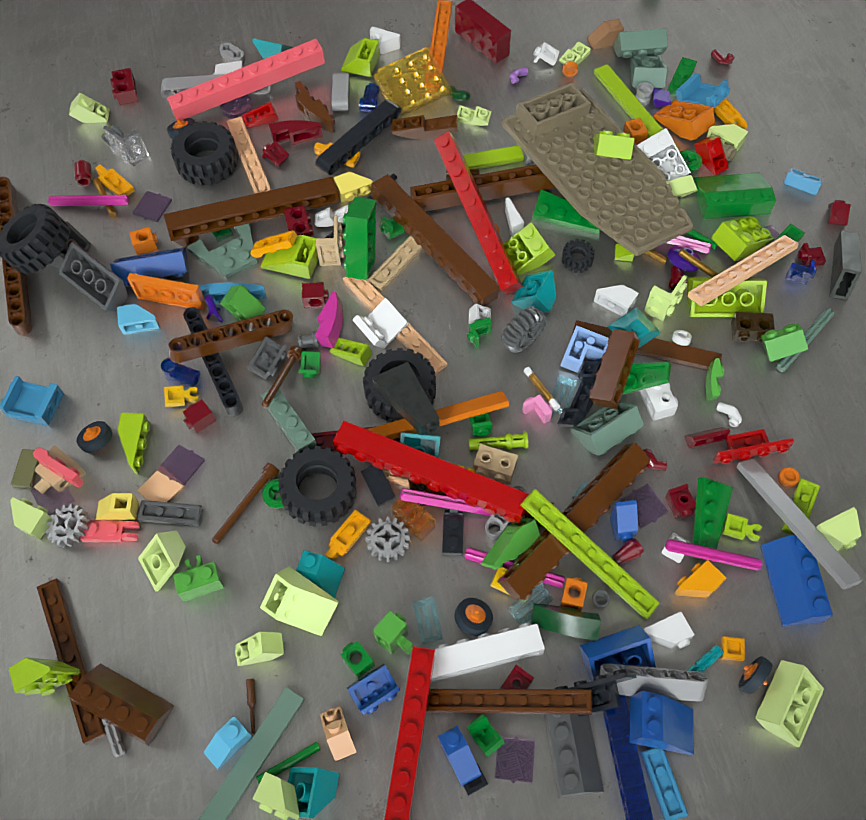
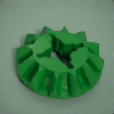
[680,150,702,173]
[262,479,284,510]

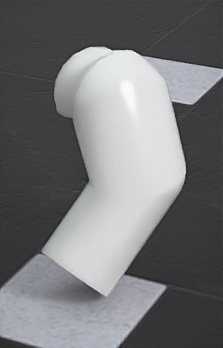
[717,402,742,427]

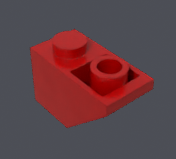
[694,136,729,175]

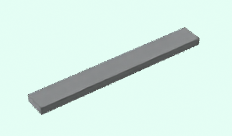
[737,459,863,590]

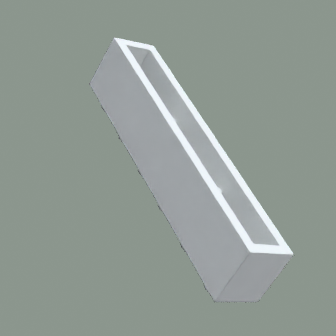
[431,623,545,683]

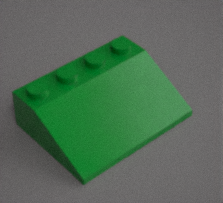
[693,172,776,219]

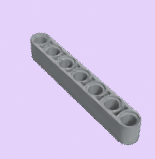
[161,74,271,99]

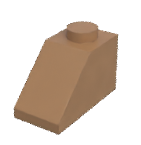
[587,18,624,50]

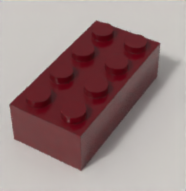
[455,0,511,64]

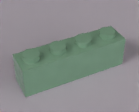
[260,389,317,453]

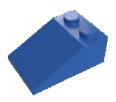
[629,691,694,755]

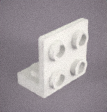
[353,298,408,349]

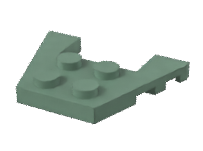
[187,223,257,279]

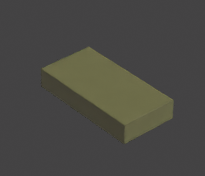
[11,449,39,489]

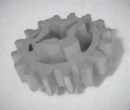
[45,503,90,548]
[366,517,410,562]

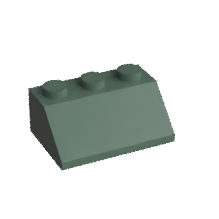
[613,28,668,58]
[570,401,644,456]

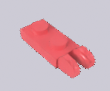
[33,448,84,488]
[80,520,140,543]

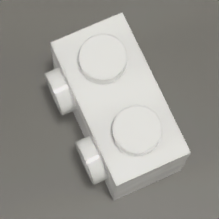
[639,383,678,421]

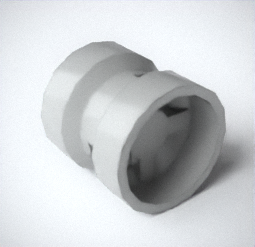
[635,82,653,106]

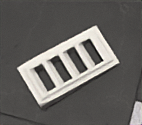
[505,197,524,237]

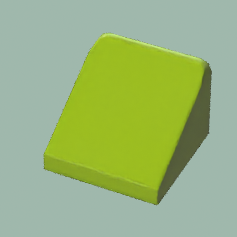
[615,244,634,262]

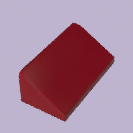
[685,427,730,448]

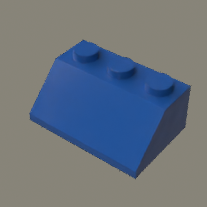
[580,625,656,682]

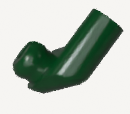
[448,86,470,102]

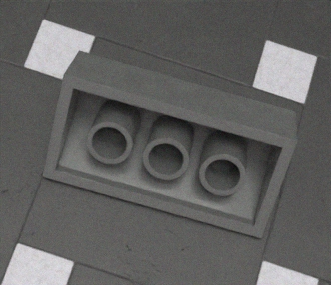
[58,242,128,311]
[544,714,604,798]

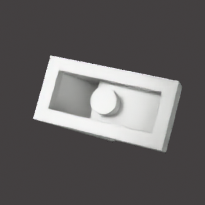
[370,26,401,54]

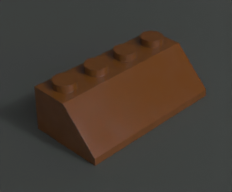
[68,664,174,746]

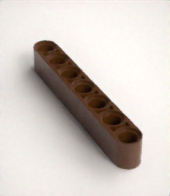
[168,310,293,363]

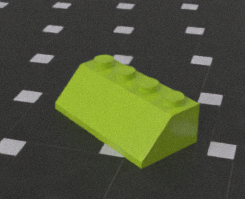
[687,277,767,317]

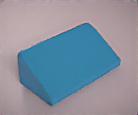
[784,168,823,195]

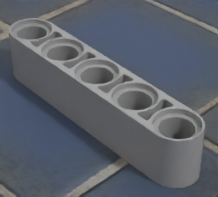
[600,664,708,702]

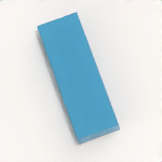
[640,748,689,820]

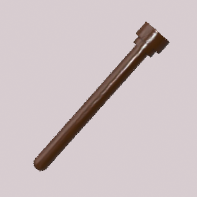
[262,346,303,408]
[212,462,280,544]

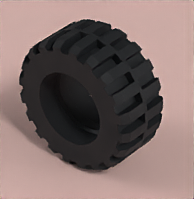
[170,121,238,186]
[0,204,70,274]
[363,348,436,422]
[278,446,356,527]

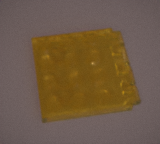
[373,46,452,117]

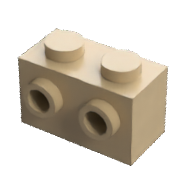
[473,444,518,484]

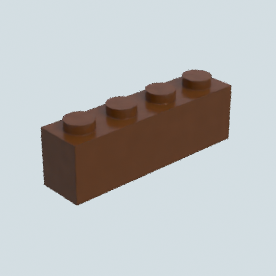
[590,329,640,409]

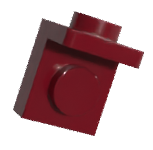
[262,141,290,167]
[798,243,826,267]

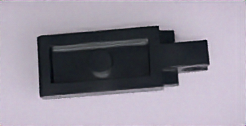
[442,509,464,556]

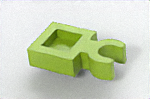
[722,513,762,541]

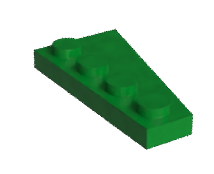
[532,189,600,234]
[622,362,671,395]
[693,477,733,562]

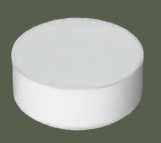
[672,330,692,346]

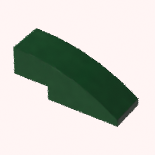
[531,603,601,641]

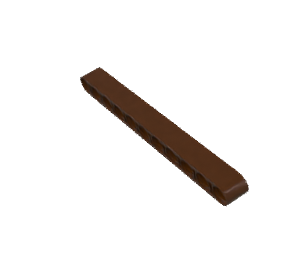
[0,177,32,336]

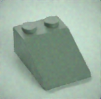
[630,55,668,89]

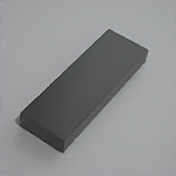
[138,500,203,527]

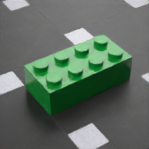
[343,197,376,281]

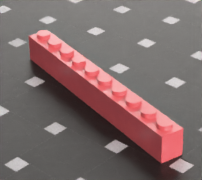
[167,39,325,120]

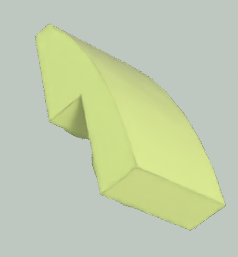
[559,41,591,65]
[457,105,492,126]
[666,175,697,198]

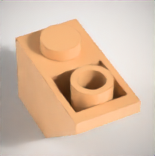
[320,706,356,761]

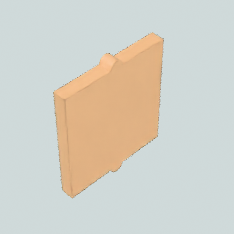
[137,466,185,502]

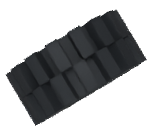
[561,239,595,273]

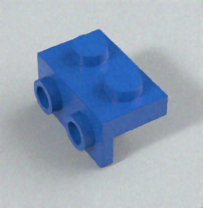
[347,664,400,715]

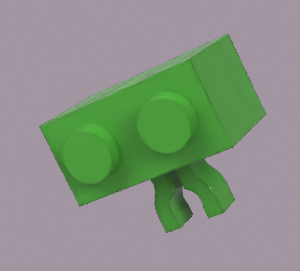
[220,285,266,321]
[761,323,808,362]
[173,555,224,601]
[373,611,414,655]

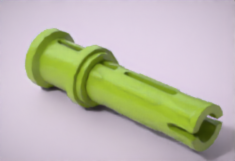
[469,431,528,451]

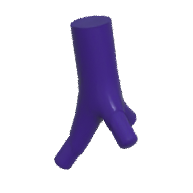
[205,295,224,323]

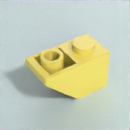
[334,172,373,202]
[96,493,139,521]

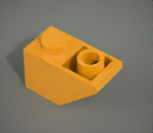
[675,560,726,598]

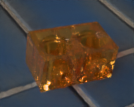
[391,498,435,541]

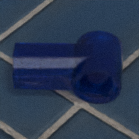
[359,83,380,113]
[161,358,200,387]

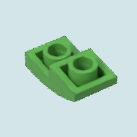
[705,358,724,401]

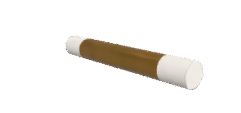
[524,367,560,410]

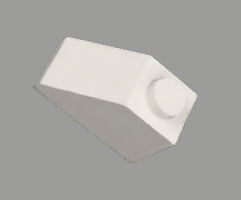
[594,285,639,316]
[643,612,695,649]

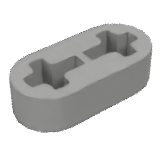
[219,42,245,63]

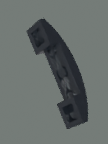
[557,361,601,427]

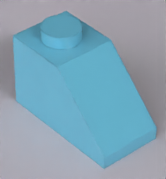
[117,304,160,335]
[204,716,253,770]

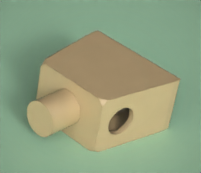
[34,445,86,495]

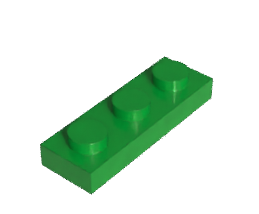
[667,57,697,96]

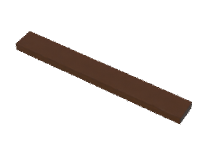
[572,320,722,370]
[37,578,107,745]
[427,689,592,715]

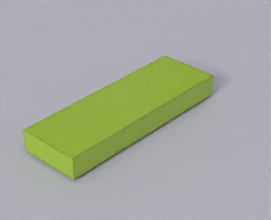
[781,478,820,535]

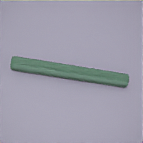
[776,308,835,372]

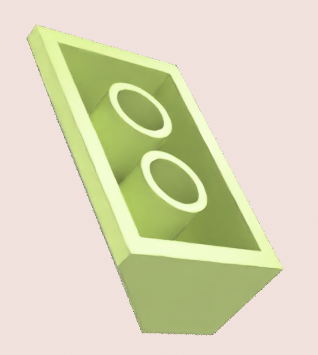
[756,660,824,748]

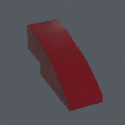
[269,120,323,145]

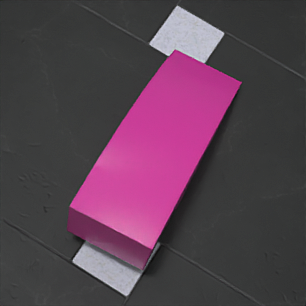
[315,291,343,348]

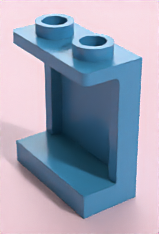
[676,73,730,109]
[0,376,64,426]

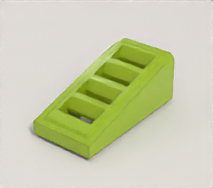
[329,338,372,366]

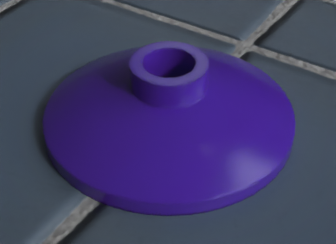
[668,246,702,271]

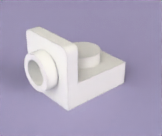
[533,42,560,66]

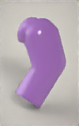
[509,67,528,84]

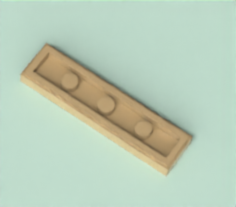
[368,235,423,292]

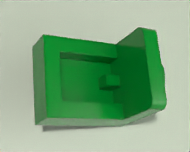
[379,216,406,240]
[467,317,492,348]
[298,351,321,378]
[469,413,492,436]
[467,714,505,757]

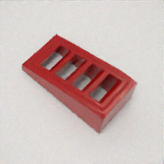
[242,101,279,129]

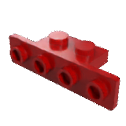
[713,429,794,464]

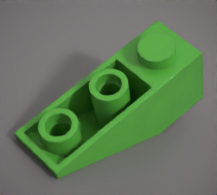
[481,517,540,569]

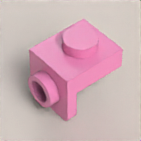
[522,394,553,424]

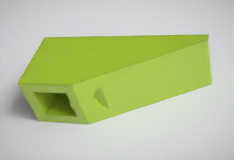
[117,412,151,474]

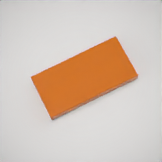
[127,273,207,311]

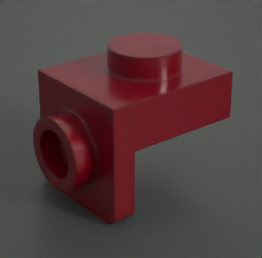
[828,200,851,226]

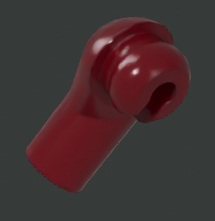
[711,49,735,65]
[643,448,667,471]

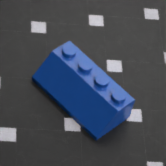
[110,247,189,286]
[761,535,833,627]

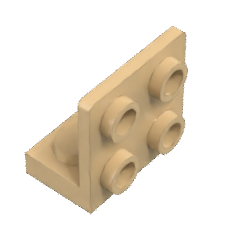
[316,216,344,266]

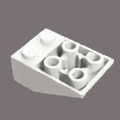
[637,129,691,182]

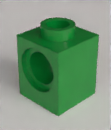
[340,640,375,679]

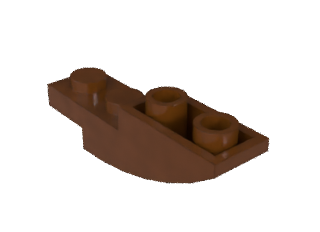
[295,81,336,133]
[392,115,458,140]

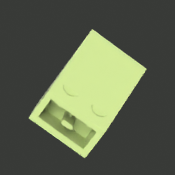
[260,566,339,636]

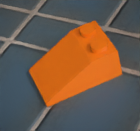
[653,100,715,141]

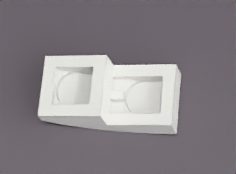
[315,205,348,227]

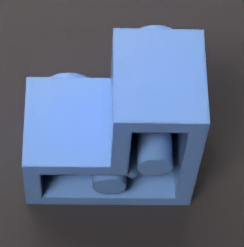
[560,325,608,373]

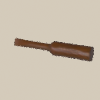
[246,679,256,734]

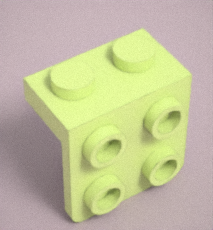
[644,275,688,321]

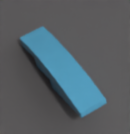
[199,283,267,304]

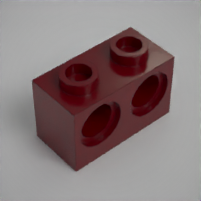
[110,68,139,105]
[284,205,314,237]

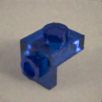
[785,260,817,285]

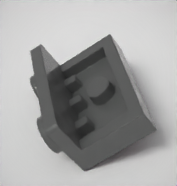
[246,337,287,380]

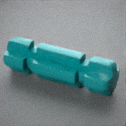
[687,645,724,673]

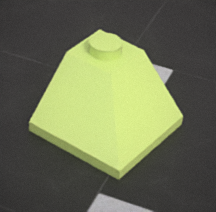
[816,507,862,551]
[138,530,186,592]

